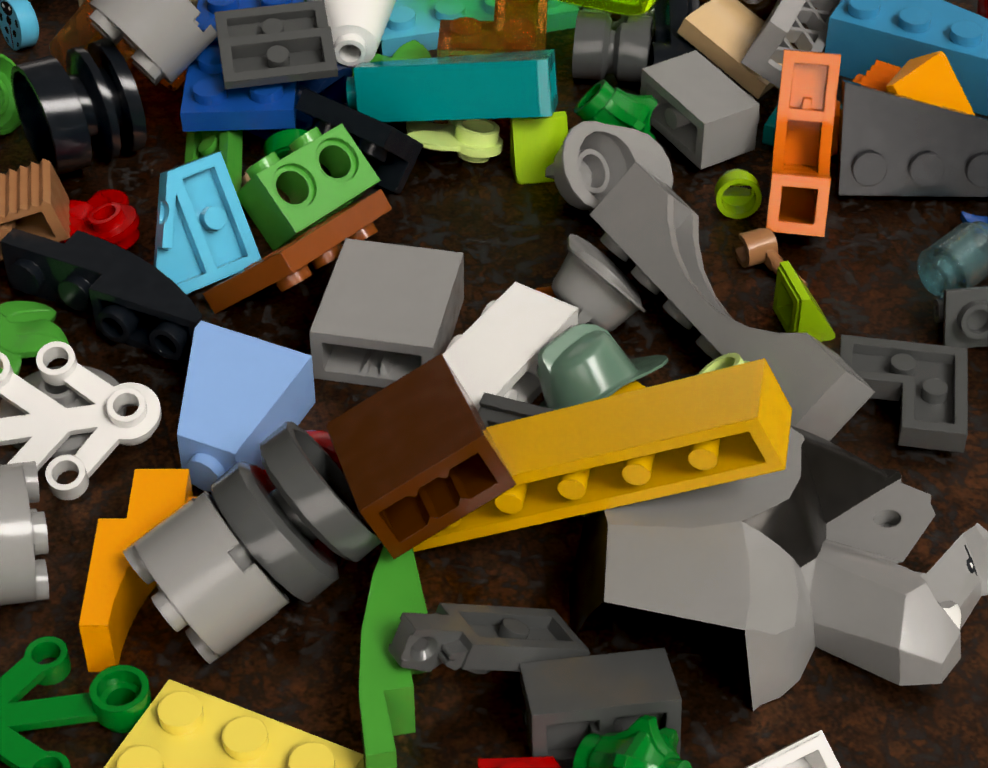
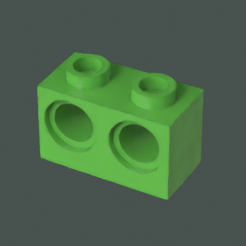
[237,123,381,251]

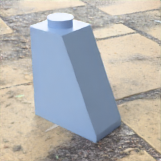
[177,320,316,492]

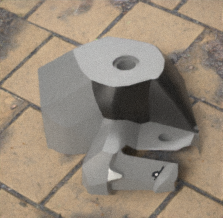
[569,425,988,711]

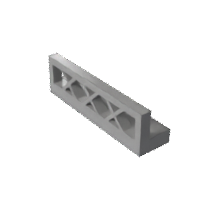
[741,0,840,88]

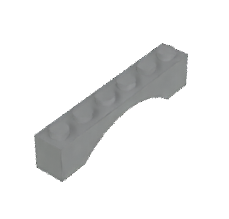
[590,162,875,441]

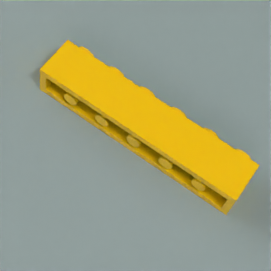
[413,358,792,552]

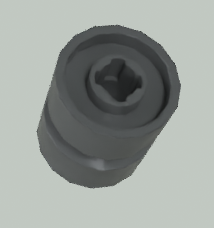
[572,10,653,85]

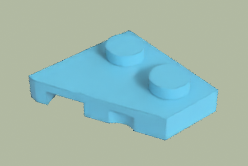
[153,151,261,294]

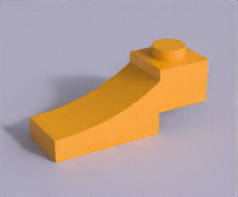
[79,469,198,672]

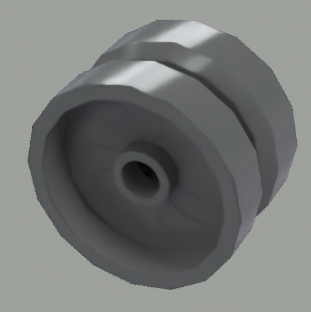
[211,422,382,603]

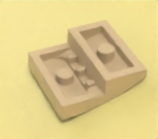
[677,0,797,99]

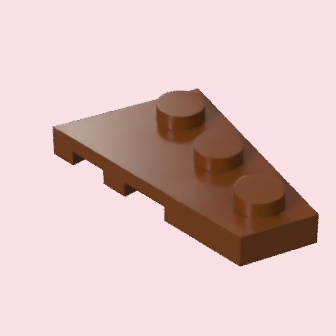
[202,189,392,314]

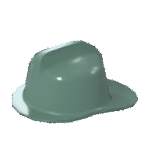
[537,324,669,410]

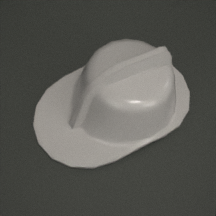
[545,121,674,210]
[551,234,646,332]

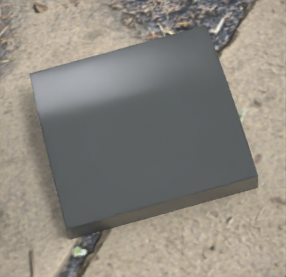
[214,0,338,90]

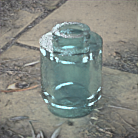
[917,221,988,299]

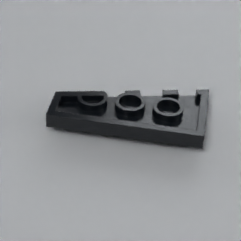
[835,79,988,197]

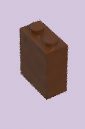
[325,354,516,559]

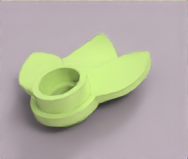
[406,119,503,163]

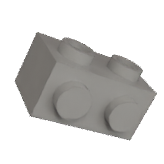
[640,50,760,170]

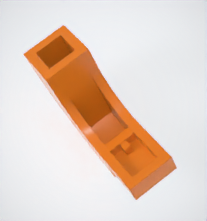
[766,49,841,237]

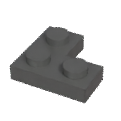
[838,334,968,453]

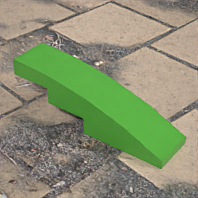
[358,546,432,768]

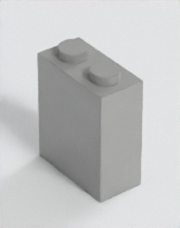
[309,238,464,388]

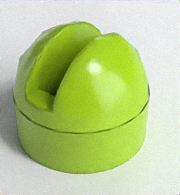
[715,168,762,219]

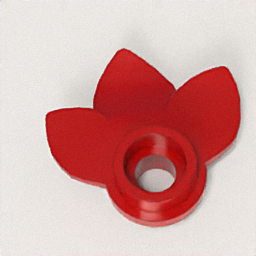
[61,189,140,250]

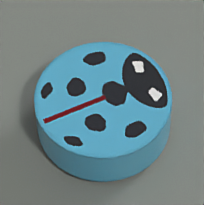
[0,0,39,50]

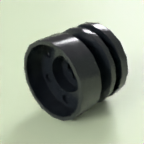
[11,38,147,176]

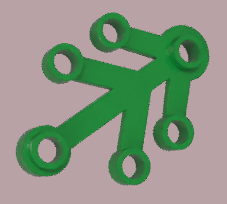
[0,636,152,768]

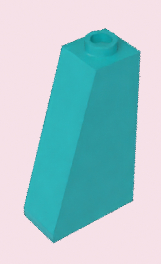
[346,49,558,122]

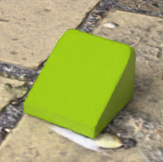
[510,111,568,185]
[773,261,836,342]

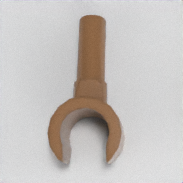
[735,228,808,287]

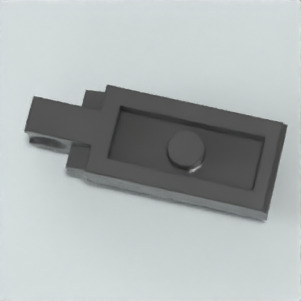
[388,603,590,674]

